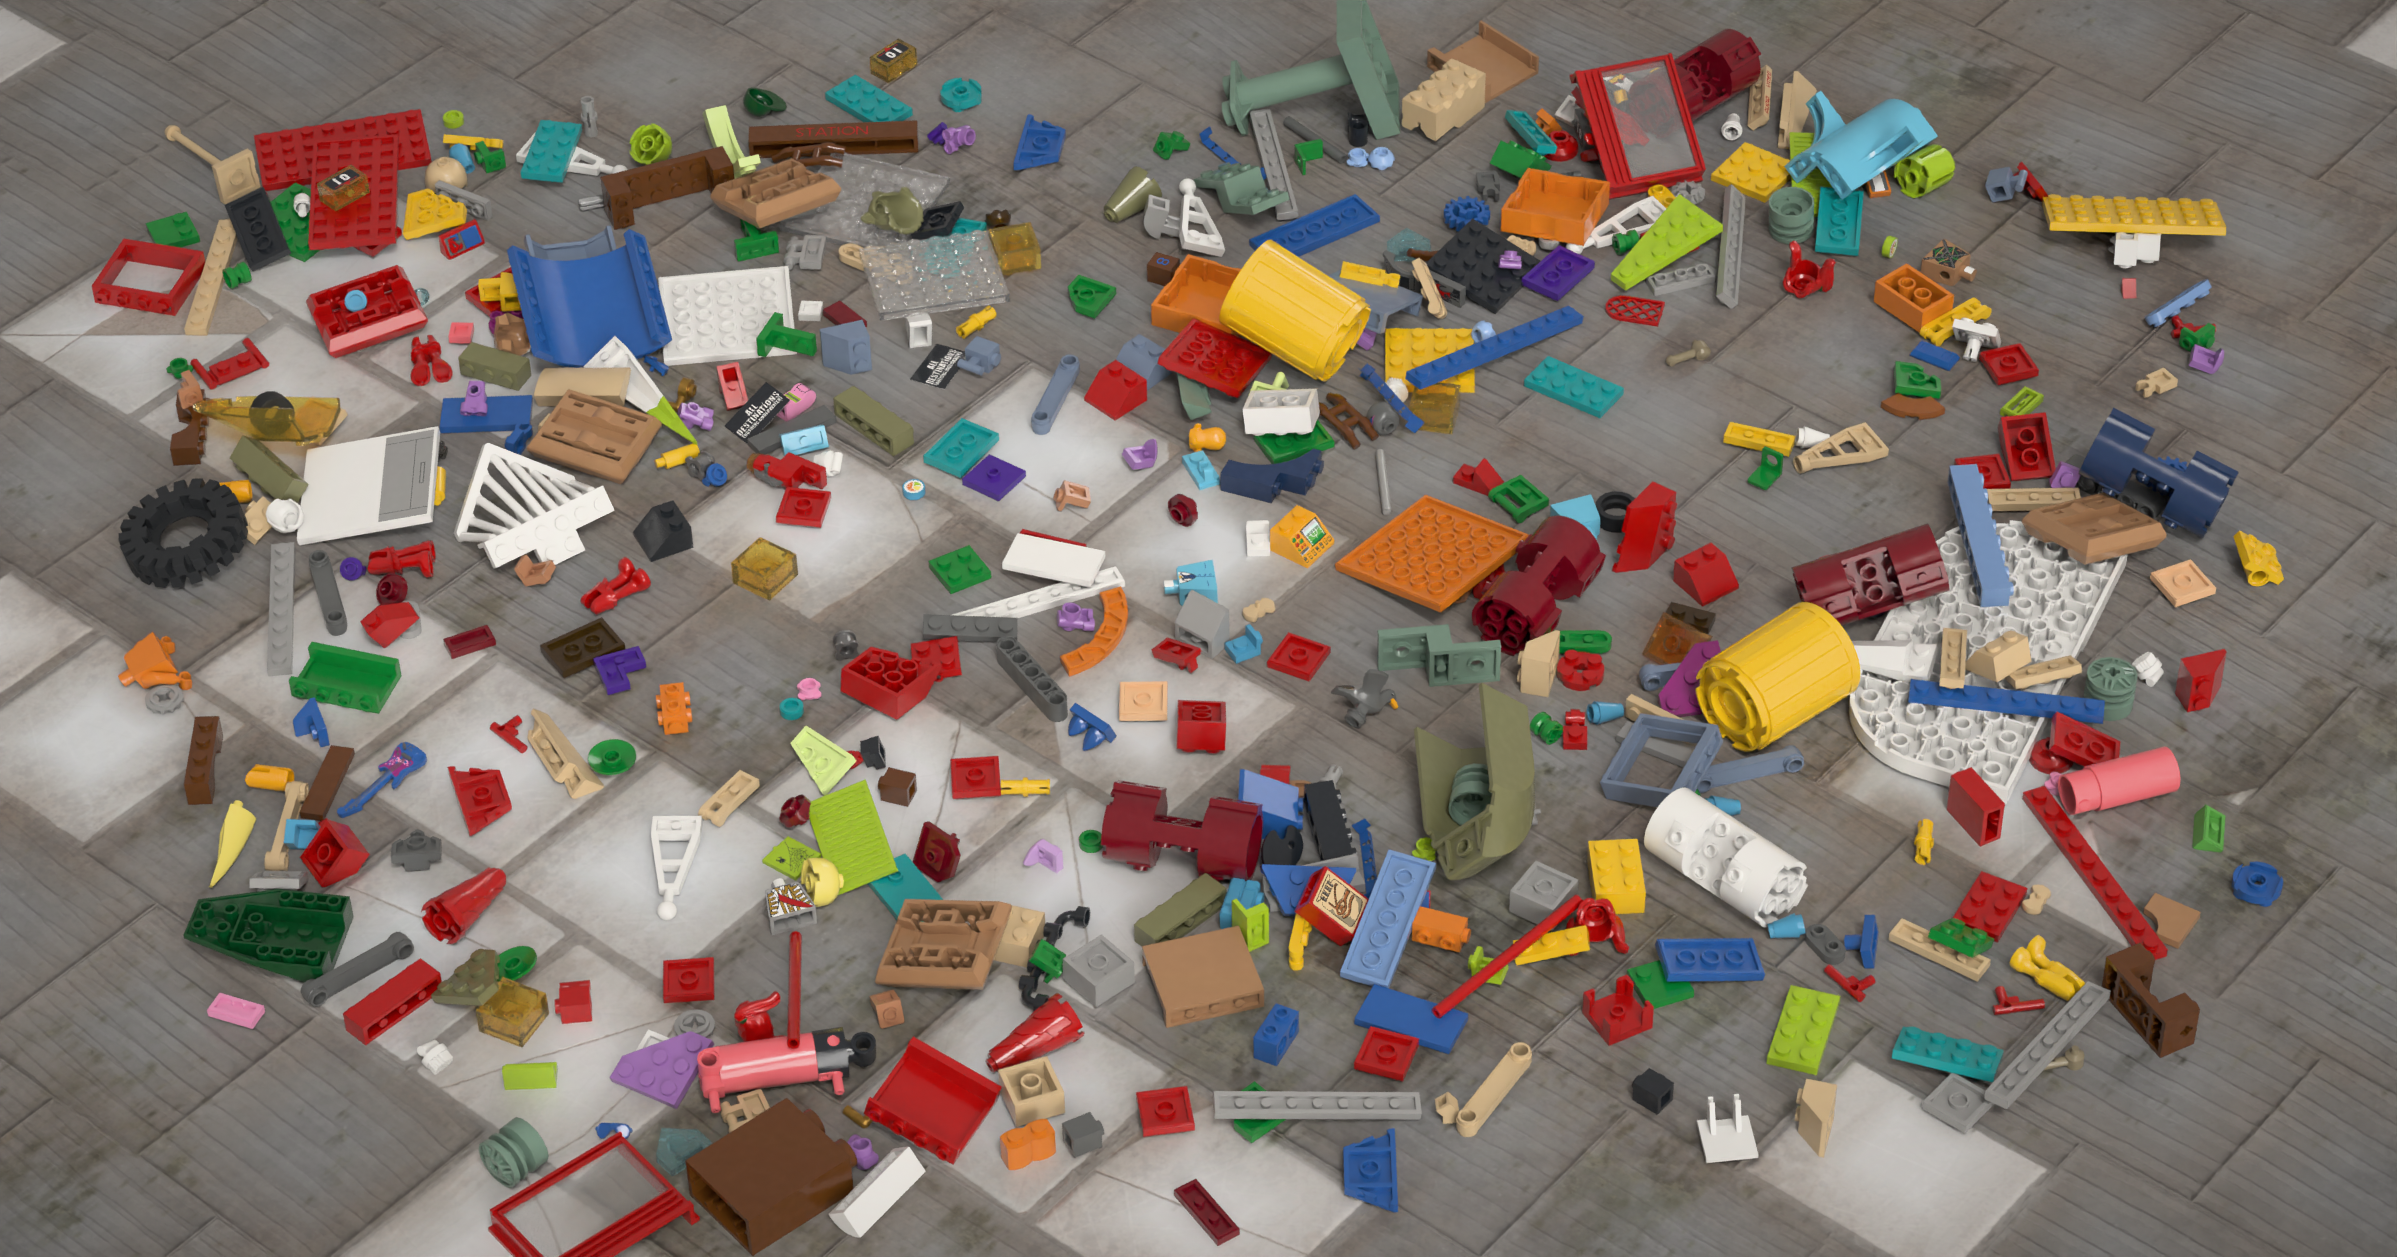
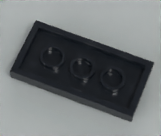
[225,187,291,272]

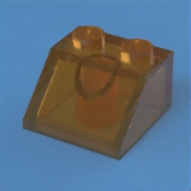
[1642,612,1713,665]

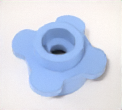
[1347,148,1369,167]

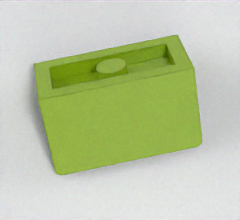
[1232,898,1269,952]
[502,1062,558,1090]

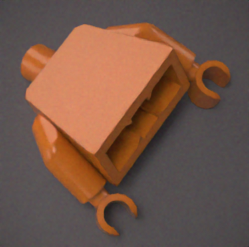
[118,632,192,690]

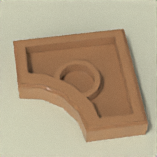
[2143,893,2201,949]

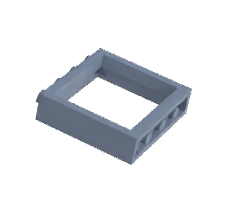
[1600,713,1723,807]

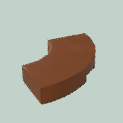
[1881,393,1945,420]

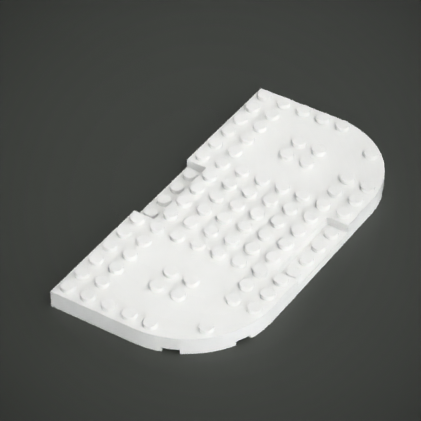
[1849,520,2128,804]

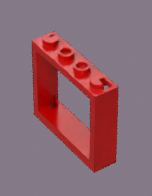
[92,239,205,316]

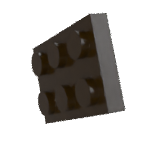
[540,617,626,678]

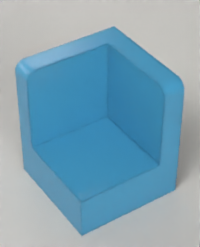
[284,819,321,850]

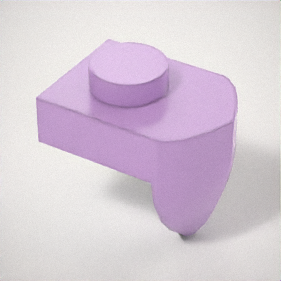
[1023,839,1063,873]

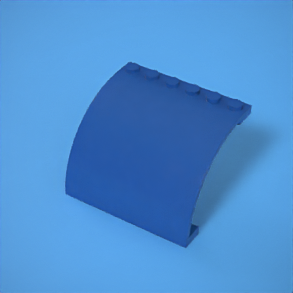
[507,229,672,368]

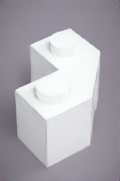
[2114,232,2161,268]

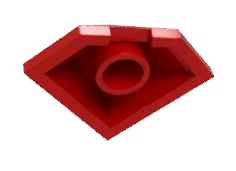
[360,602,420,648]

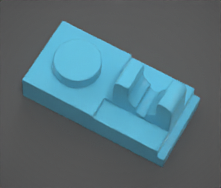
[779,425,829,456]
[1182,450,1220,490]

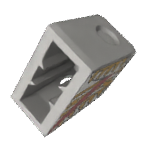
[765,878,817,935]

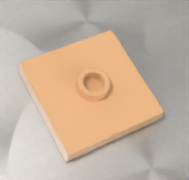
[2150,559,2216,607]
[1119,681,1168,721]

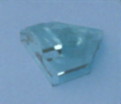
[1387,228,1431,261]
[656,1128,713,1177]

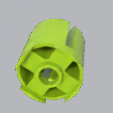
[1894,144,1955,198]

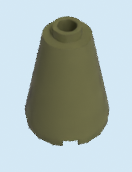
[1104,166,1162,223]

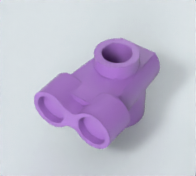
[942,125,976,154]
[460,381,488,416]
[678,402,714,431]
[1056,602,1095,631]
[847,1134,879,1170]

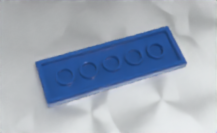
[1249,194,1380,257]

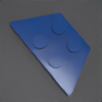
[1013,114,1066,170]
[1260,864,1356,916]
[1343,1128,1398,1212]

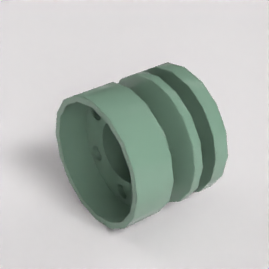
[1769,187,1814,244]
[2083,657,2138,721]
[1449,763,1492,826]
[478,1117,549,1188]

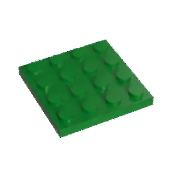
[271,183,320,262]

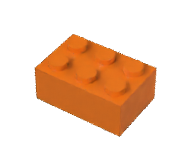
[1874,263,1954,333]

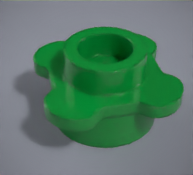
[166,358,193,379]

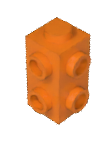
[656,682,692,735]
[1412,906,1471,953]

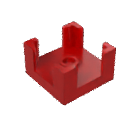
[1582,975,1654,1046]

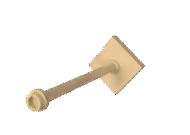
[165,125,261,204]

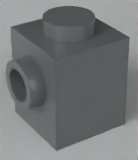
[1062,1112,1104,1158]

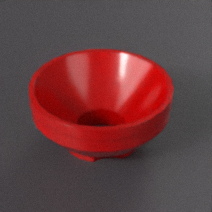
[1544,130,1578,162]
[2029,737,2073,775]

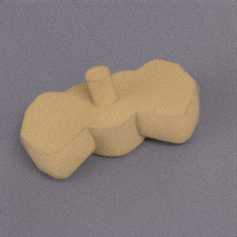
[1507,235,1536,256]
[1242,598,1275,622]
[2022,884,2051,915]

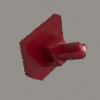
[913,821,961,882]

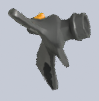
[1331,669,1398,729]

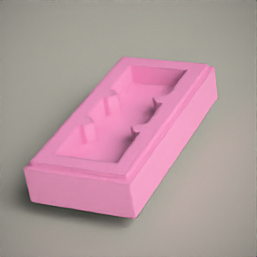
[207,993,265,1029]

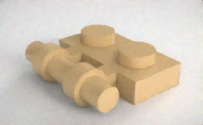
[721,1089,770,1133]

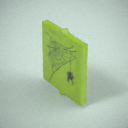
[762,836,822,881]

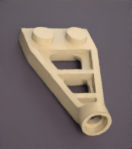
[1793,422,1889,474]

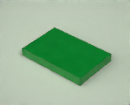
[1254,419,1335,464]

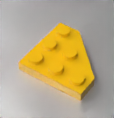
[403,188,467,240]

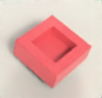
[448,322,474,344]

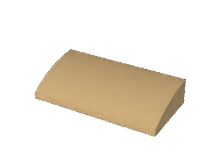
[534,367,631,406]

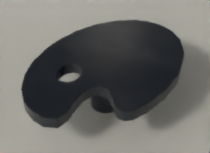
[1261,825,1303,866]

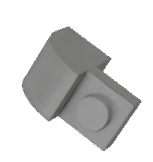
[1144,195,1180,239]

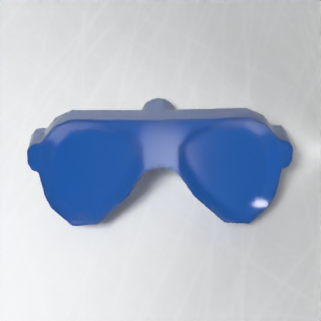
[643,356,669,376]
[595,1123,633,1139]

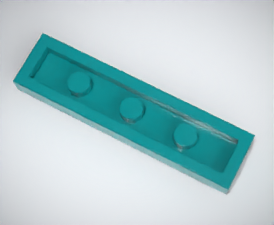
[1505,110,1557,156]

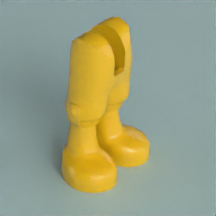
[2009,935,2085,1001]

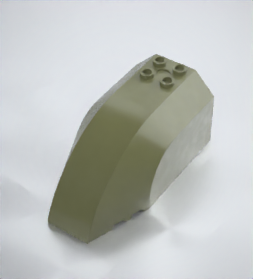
[1414,683,1535,880]

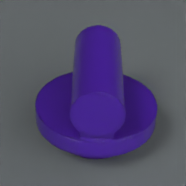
[927,122,948,145]
[340,557,367,580]

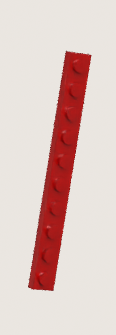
[2022,785,2168,960]

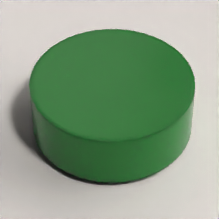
[1079,830,1103,853]

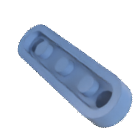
[2144,279,2212,327]

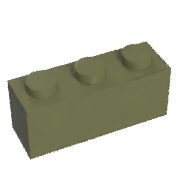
[458,342,532,391]

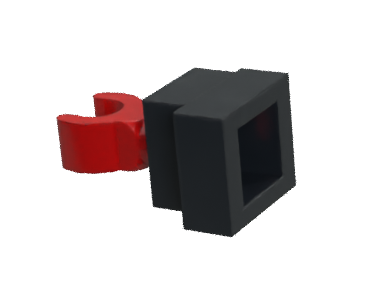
[846,736,886,769]

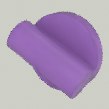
[1498,251,1521,269]

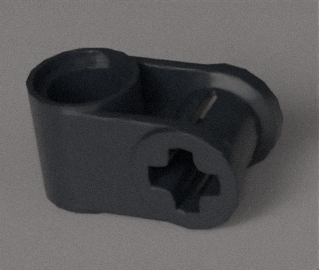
[1348,112,1369,147]

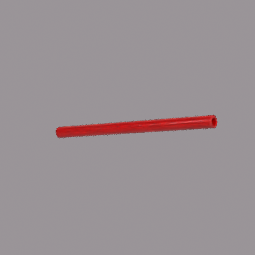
[1432,895,1583,1018]
[787,931,802,1049]

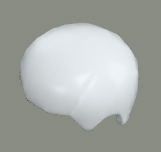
[265,499,304,533]

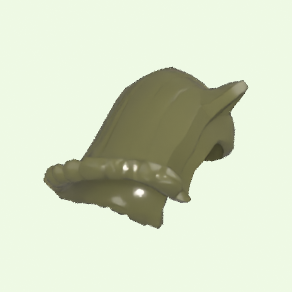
[861,187,924,235]

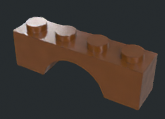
[170,389,211,466]
[184,716,223,805]

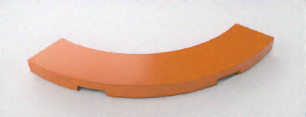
[1060,586,1128,677]

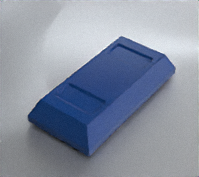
[1910,340,1960,371]

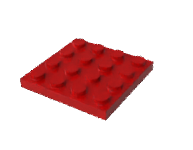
[1157,318,1272,398]

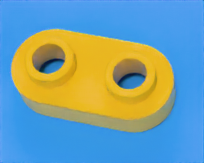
[1648,185,1676,209]

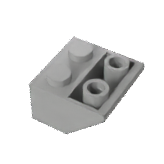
[1175,590,1230,659]

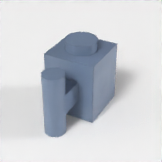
[1985,167,2028,202]
[957,336,1001,375]

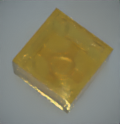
[1409,382,1461,434]
[731,537,798,601]
[476,977,549,1048]

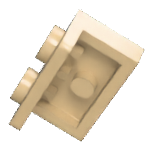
[245,496,272,545]

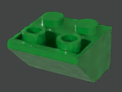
[1490,140,1552,178]

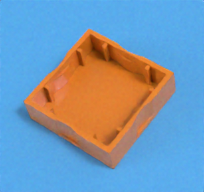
[1501,168,1610,246]
[1151,254,1241,337]

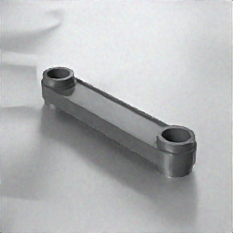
[309,550,347,636]
[300,932,414,1007]

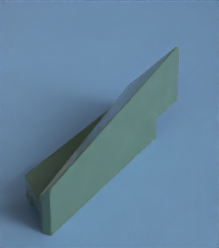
[1177,373,1212,420]

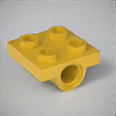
[2233,530,2284,586]

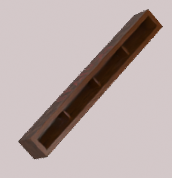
[748,120,918,158]

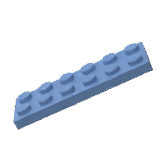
[1340,850,1436,988]

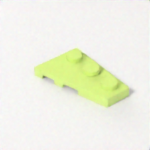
[790,726,856,796]

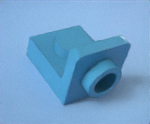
[1225,624,1263,664]

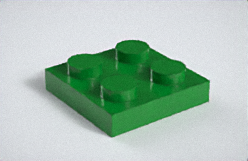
[928,545,992,594]
[1928,918,1994,958]

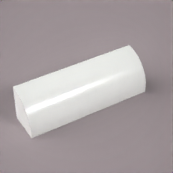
[828,1147,926,1238]

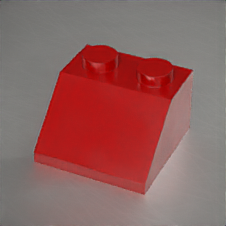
[1084,360,1147,421]
[1673,543,1739,607]
[2175,649,2227,712]
[300,819,370,887]

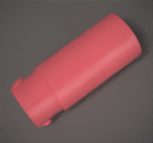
[2058,746,2180,815]

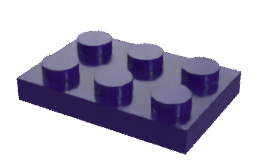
[1522,245,1595,301]

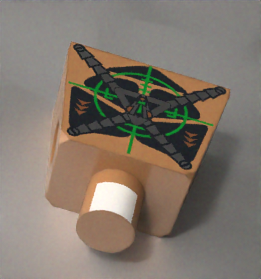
[1921,239,1977,286]

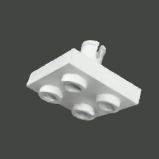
[1952,318,2001,362]

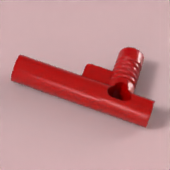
[2171,315,2216,339]
[490,715,527,753]
[1824,964,1876,1002]
[1993,986,2045,1015]

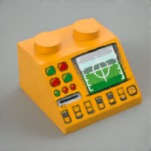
[1270,505,1334,568]

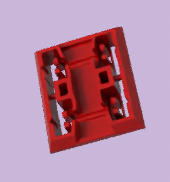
[306,265,428,358]

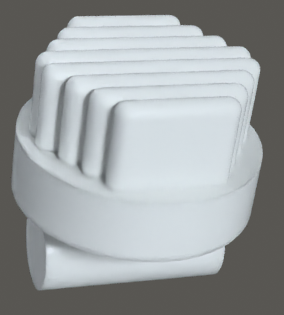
[1382,377,1408,405]
[813,451,843,477]
[2132,652,2164,687]
[417,1040,453,1075]

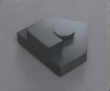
[391,829,442,871]

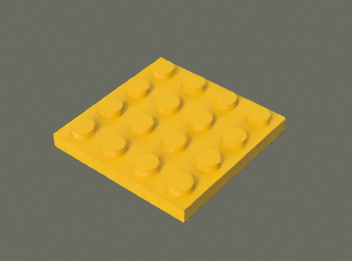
[1385,328,1475,393]

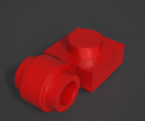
[1563,709,1587,750]

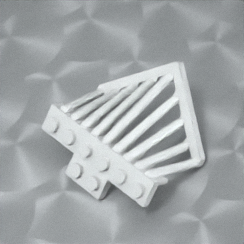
[454,443,614,569]

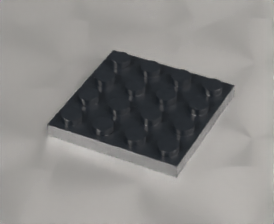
[1426,218,1541,314]

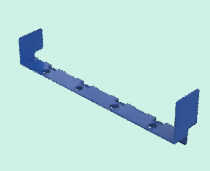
[1199,126,1267,180]
[1358,363,1424,433]
[1352,819,1377,899]

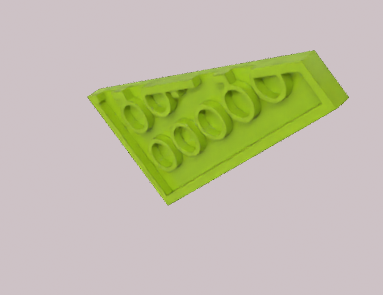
[1611,194,1723,291]

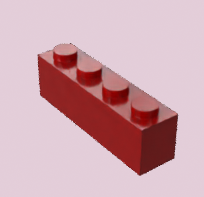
[343,958,442,1045]

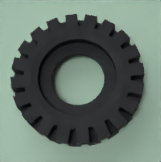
[118,478,248,588]

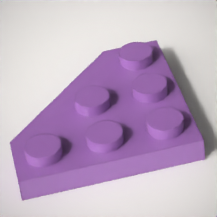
[609,1031,715,1109]

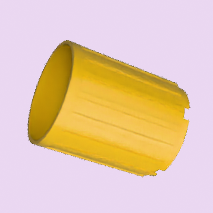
[1219,239,1371,382]
[1695,602,1860,751]

